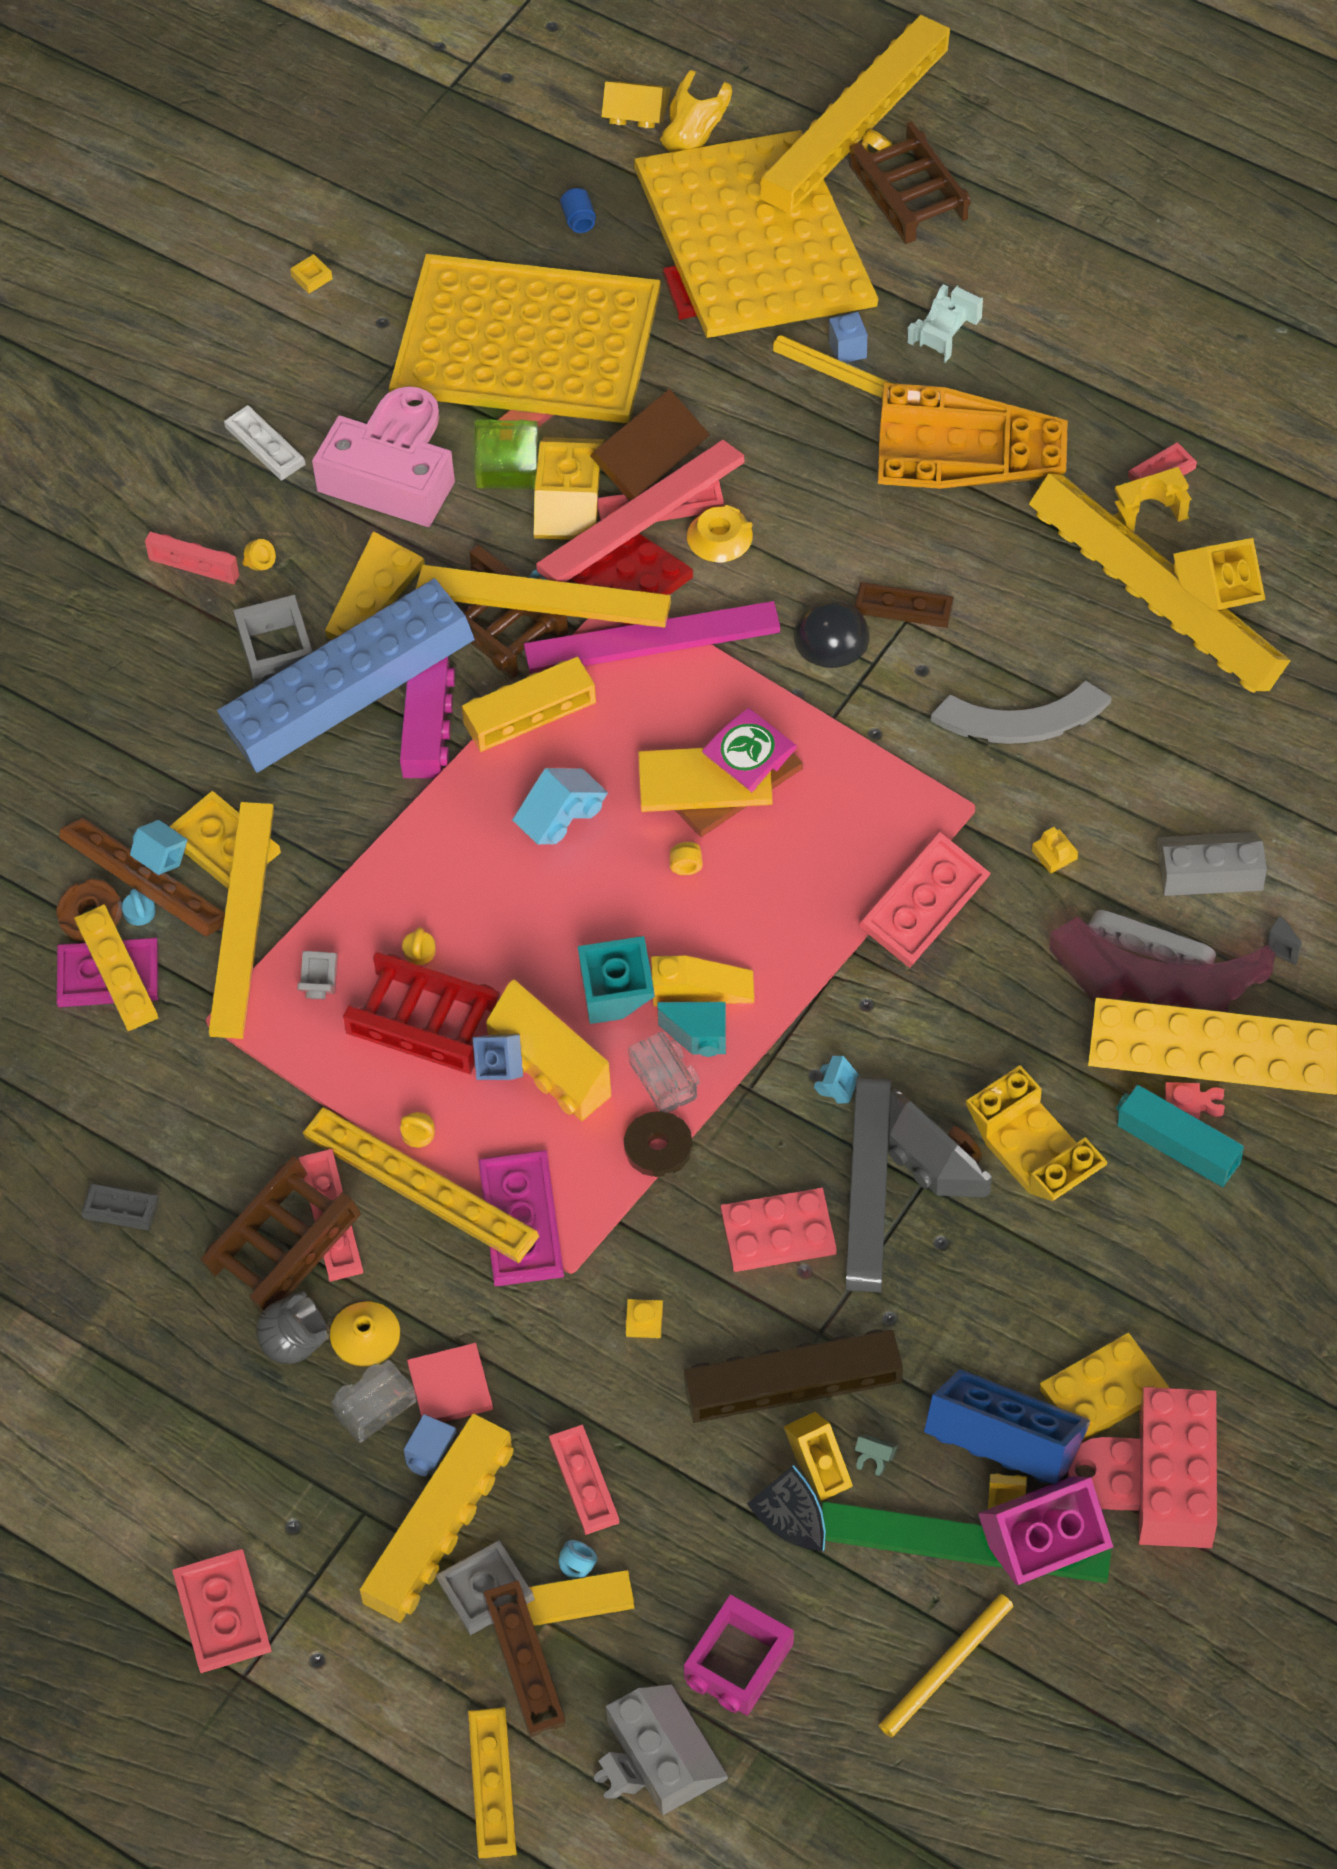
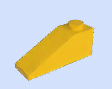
[651,955,754,1006]

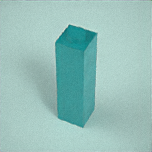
[1116,1085,1244,1187]

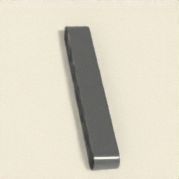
[846,1077,891,1293]

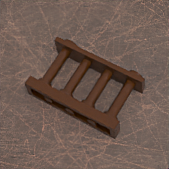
[849,121,971,244]
[463,545,568,678]
[200,1156,361,1313]

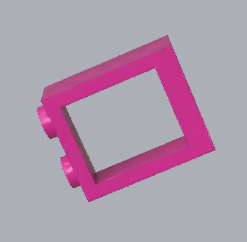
[684,1594,794,1716]

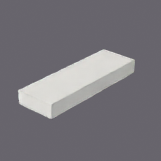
[224,405,306,481]

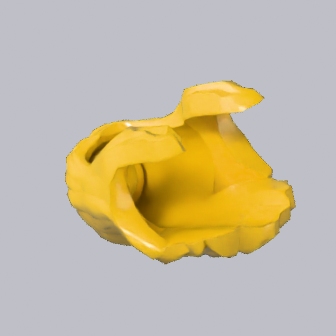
[660,70,732,152]

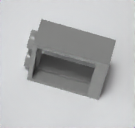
[233,595,313,687]

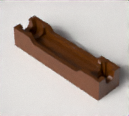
[483,1580,565,1738]

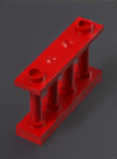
[343,952,500,1074]

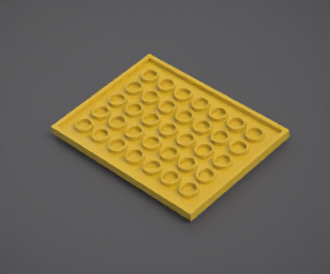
[634,130,878,338]
[389,254,661,423]

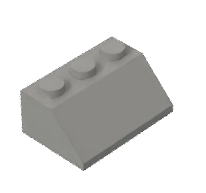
[1156,832,1267,896]
[606,1684,728,1815]

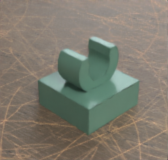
[855,1434,898,1476]

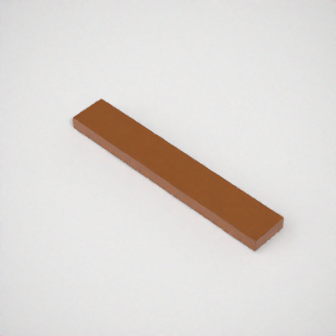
[59,818,225,937]

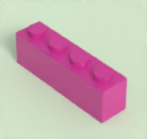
[400,657,455,779]

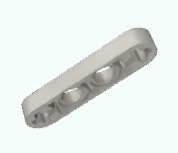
[1087,910,1216,974]

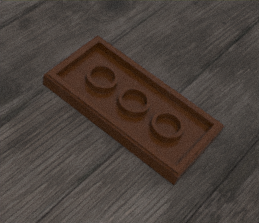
[590,389,710,501]

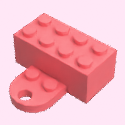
[1067,1387,1217,1548]

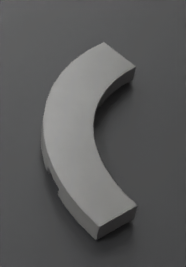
[931,680,1112,744]

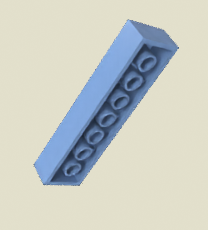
[217,578,475,773]

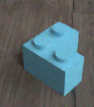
[512,768,608,845]

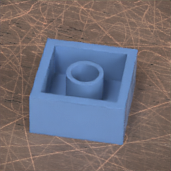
[473,1034,523,1080]

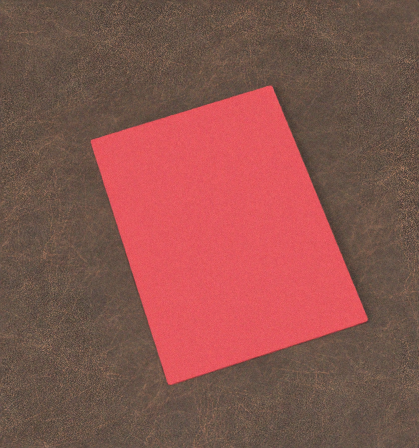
[206,618,975,1274]

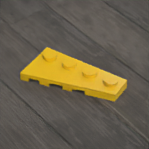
[325,531,425,640]

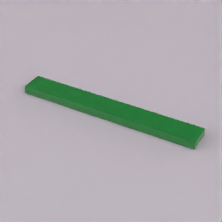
[822,1502,1112,1584]

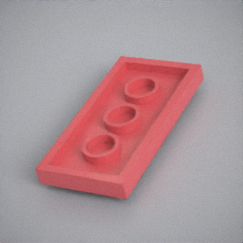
[859,832,991,968]

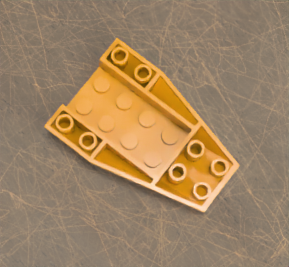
[877,383,1068,489]

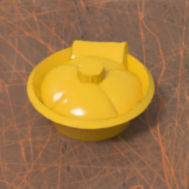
[687,505,753,562]

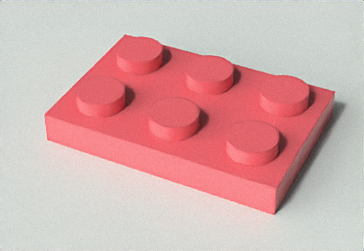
[721,1188,836,1272]
[172,1549,272,1673]

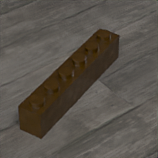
[684,1329,903,1423]

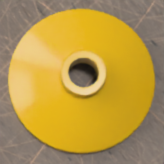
[330,1301,400,1367]

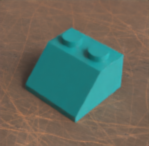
[578,936,655,1024]

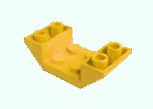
[534,437,605,540]
[966,1065,1107,1201]

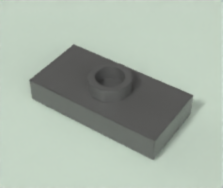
[82,1183,159,1231]

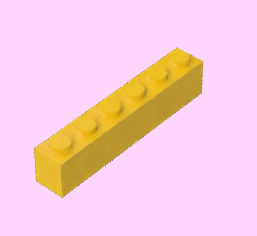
[360,1413,514,1623]

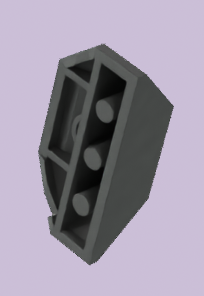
[889,1088,992,1197]

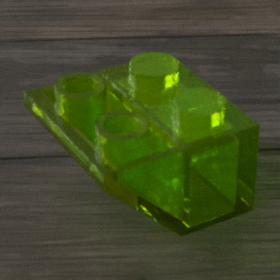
[475,419,539,489]

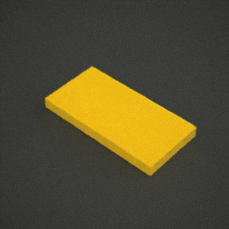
[638,748,773,812]

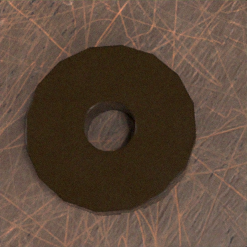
[624,1111,693,1177]

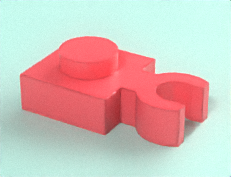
[1165,1082,1225,1120]

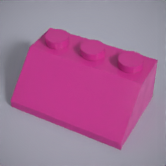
[978,1476,1113,1585]

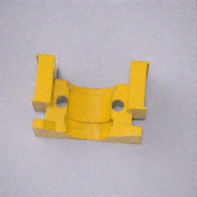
[1113,467,1192,532]

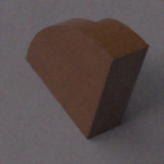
[948,1125,982,1164]

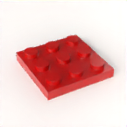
[566,533,693,626]

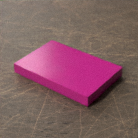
[57,938,158,1007]

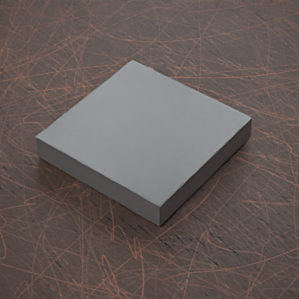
[436,1540,535,1635]

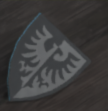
[747,1465,826,1551]

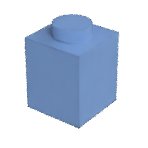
[829,312,867,363]
[404,1414,457,1476]

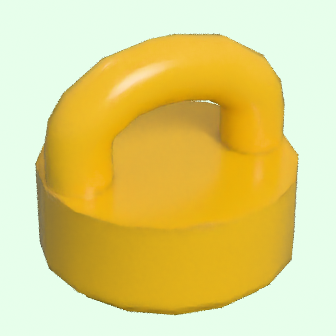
[861,129,892,152]
[242,539,276,571]
[669,842,702,875]
[402,927,436,965]
[400,1112,435,1148]

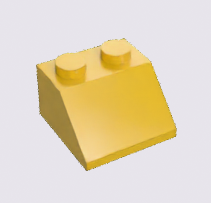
[602,81,671,128]

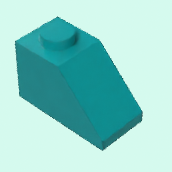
[658,1002,726,1057]

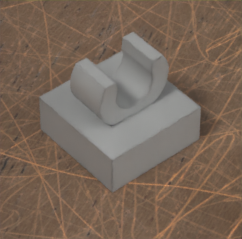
[593,1752,645,1799]

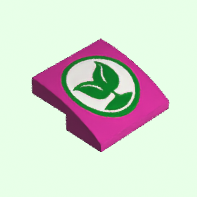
[702,708,797,793]

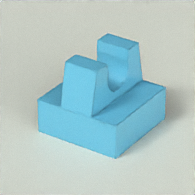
[814,1056,860,1104]

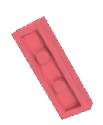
[145,532,239,584]
[549,1424,619,1535]

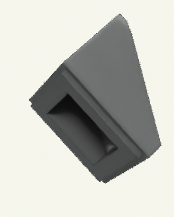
[1266,916,1302,965]

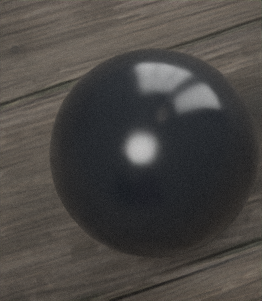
[794,599,870,668]

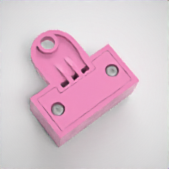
[312,387,455,527]

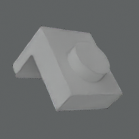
[297,951,338,999]

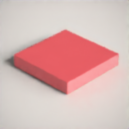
[407,1343,493,1423]

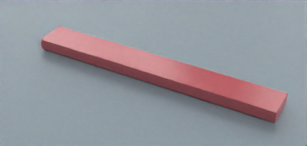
[536,440,744,582]

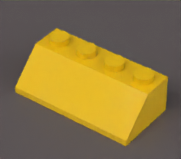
[486,979,611,1121]

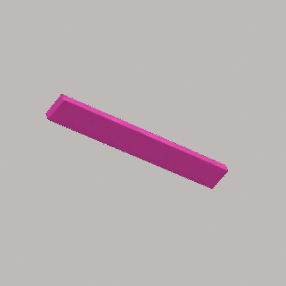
[524,601,780,675]

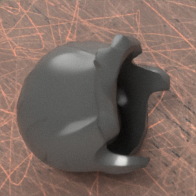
[256,1292,330,1364]

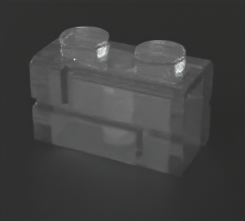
[628,1031,700,1113]
[332,1360,417,1443]

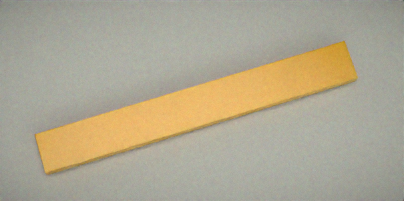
[416,565,671,628]
[209,802,274,1039]
[303,1107,539,1263]

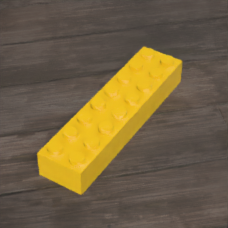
[1088,997,1337,1095]

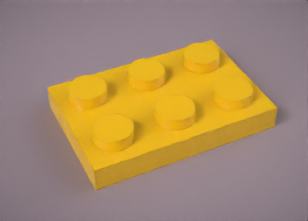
[169,791,281,889]
[1039,1332,1169,1444]

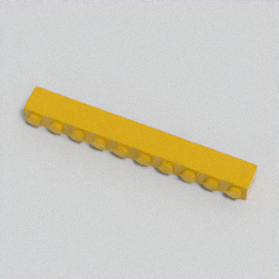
[759,15,950,214]
[1029,473,1291,693]

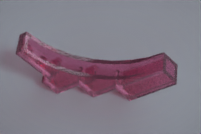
[1049,917,1276,1012]

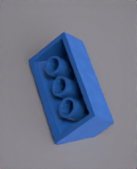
[924,1369,1090,1485]

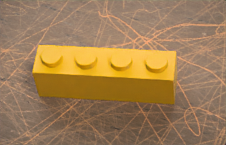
[462,656,596,752]

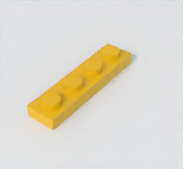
[74,904,158,1032]

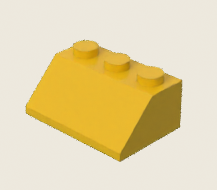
[1173,538,1266,611]

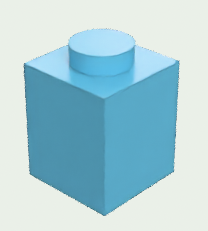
[130,820,188,875]

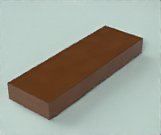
[855,582,954,628]

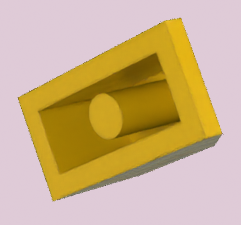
[783,1412,853,1501]

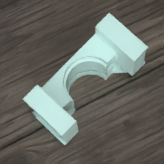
[908,284,983,363]

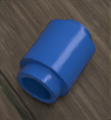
[560,188,596,233]

